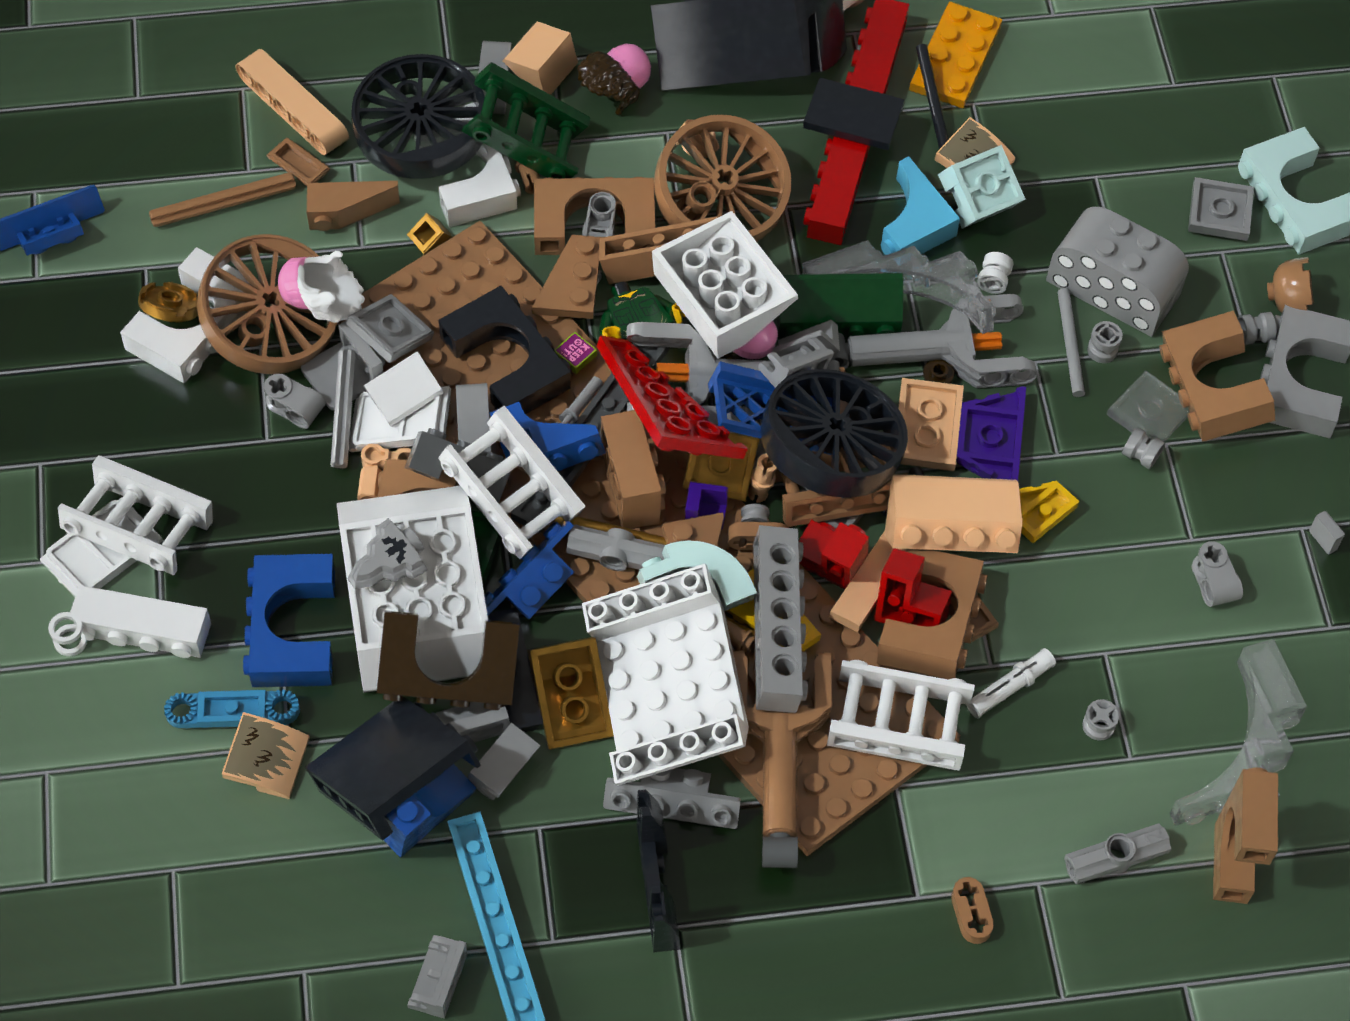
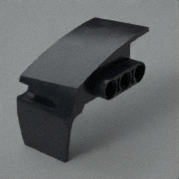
[651,0,847,90]

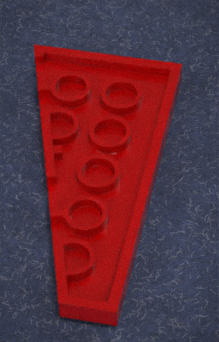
[596,336,748,460]

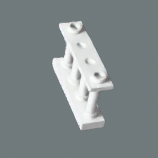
[438,406,586,559]
[58,455,213,575]
[827,660,975,771]

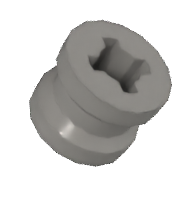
[1082,699,1120,741]

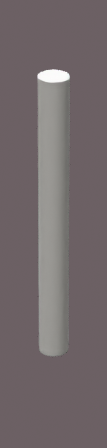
[1057,288,1085,397]

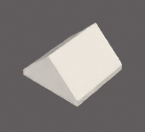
[363,351,444,427]

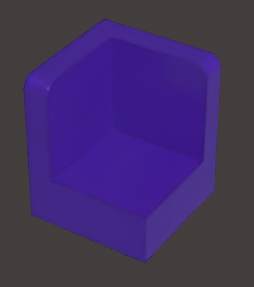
[685,482,728,530]

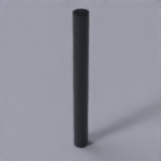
[916,44,949,149]

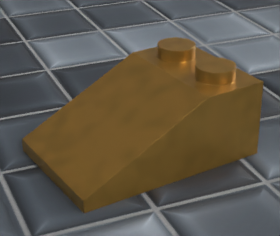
[527,637,614,749]

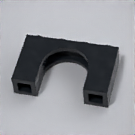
[438,285,572,414]

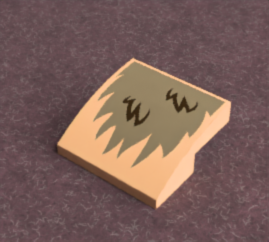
[935,117,1016,168]
[222,712,310,799]

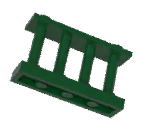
[462,62,590,179]

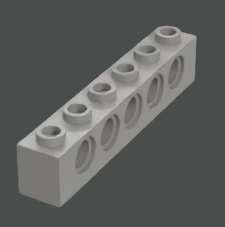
[753,525,808,713]

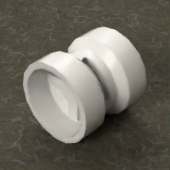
[977,252,1014,294]

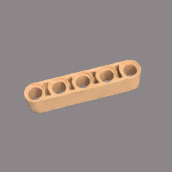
[235,49,349,156]

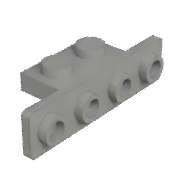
[603,768,741,829]

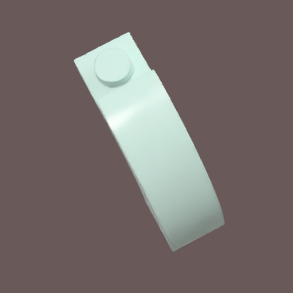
[637,540,757,611]

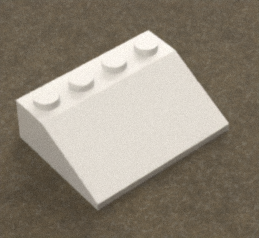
[652,211,798,359]

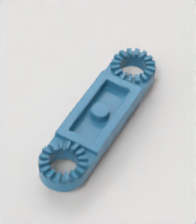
[164,689,300,728]

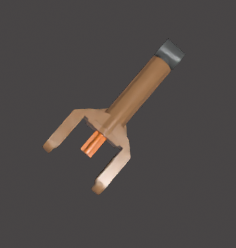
[733,650,832,868]

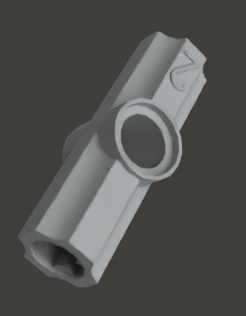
[566,525,665,571]
[1064,823,1171,884]

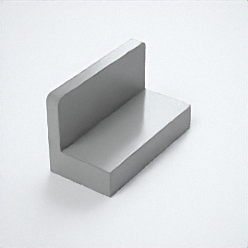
[772,320,840,357]
[436,702,510,742]

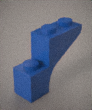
[490,402,606,471]

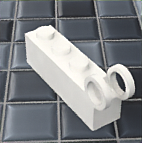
[48,585,211,658]

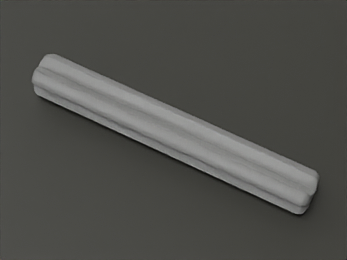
[330,349,356,469]

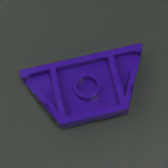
[956,386,1026,481]

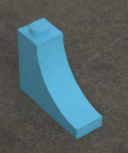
[881,156,960,266]

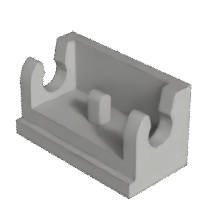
[757,337,834,388]
[468,723,540,800]
[407,935,467,1019]

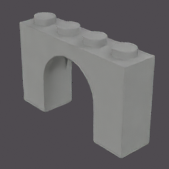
[1260,304,1350,438]

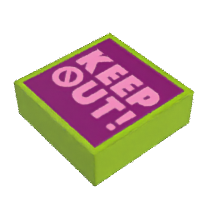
[555,332,597,374]

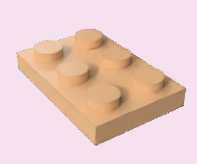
[898,378,964,471]

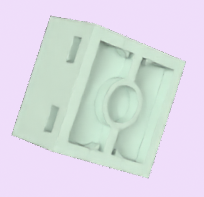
[938,145,1026,229]

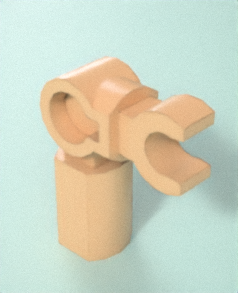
[357,444,411,500]

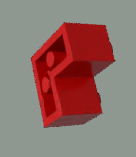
[798,519,869,589]
[874,548,952,626]

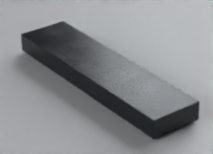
[488,608,544,732]

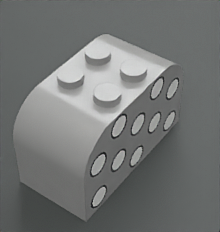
[1046,207,1189,337]

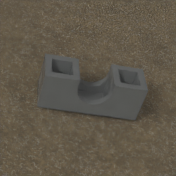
[404,428,511,503]

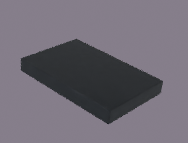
[803,78,905,150]

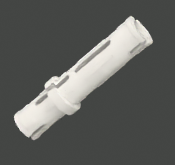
[966,648,1056,719]

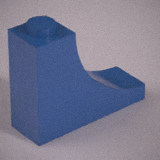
[384,764,476,858]

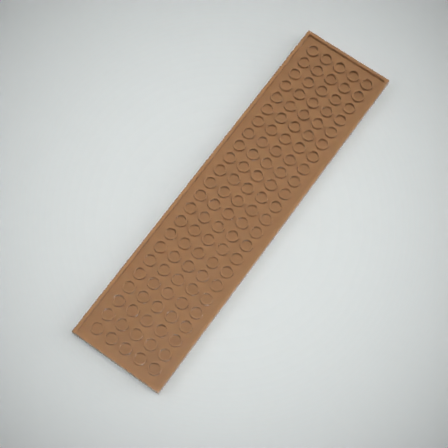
[338,220,960,856]

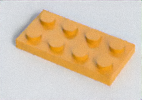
[909,1,1003,109]

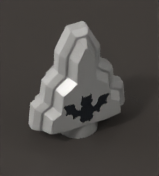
[347,518,428,589]

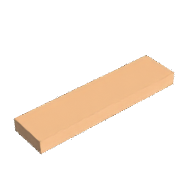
[829,531,906,633]

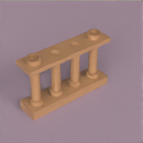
[768,445,908,527]

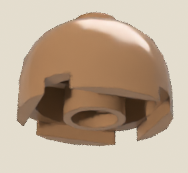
[1267,257,1314,313]

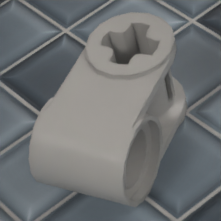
[582,192,616,238]
[264,374,326,429]
[1191,541,1243,607]

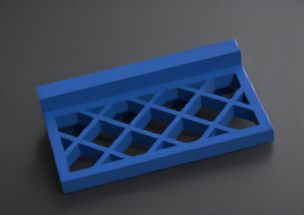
[708,361,832,455]

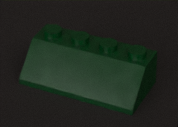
[777,273,903,340]

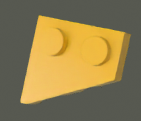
[1019,481,1079,543]

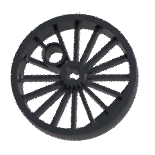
[351,54,485,179]
[760,369,908,498]

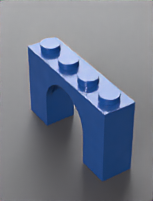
[243,554,336,687]

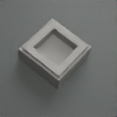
[1309,511,1345,555]

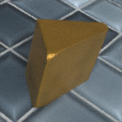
[407,213,453,255]

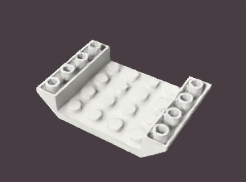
[337,486,488,693]
[582,564,749,786]

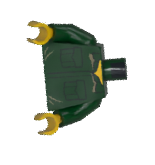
[598,281,686,344]

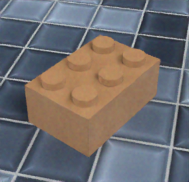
[601,410,666,529]

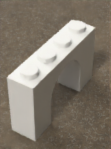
[414,103,521,228]
[120,247,250,383]

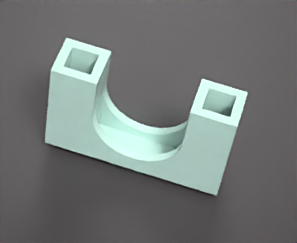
[1238,127,1350,255]

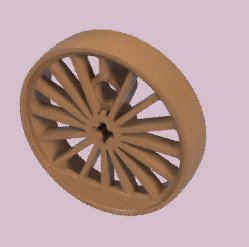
[654,115,791,242]
[197,234,338,374]

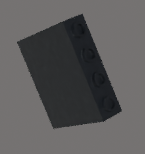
[305,697,481,841]

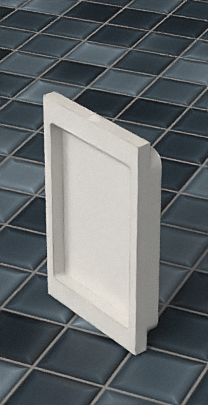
[349,386,451,452]
[40,497,163,597]

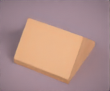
[502,21,578,95]

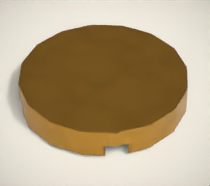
[138,282,198,322]

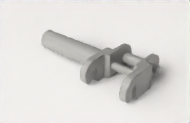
[556,376,603,424]

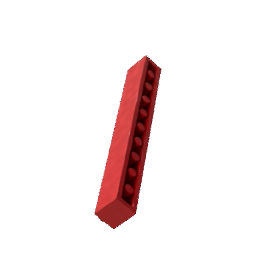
[803,0,910,245]

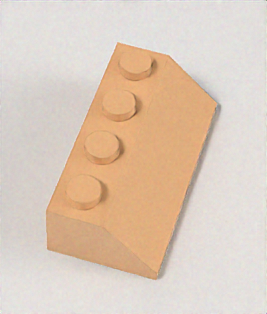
[884,474,1022,553]

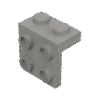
[301,320,385,410]

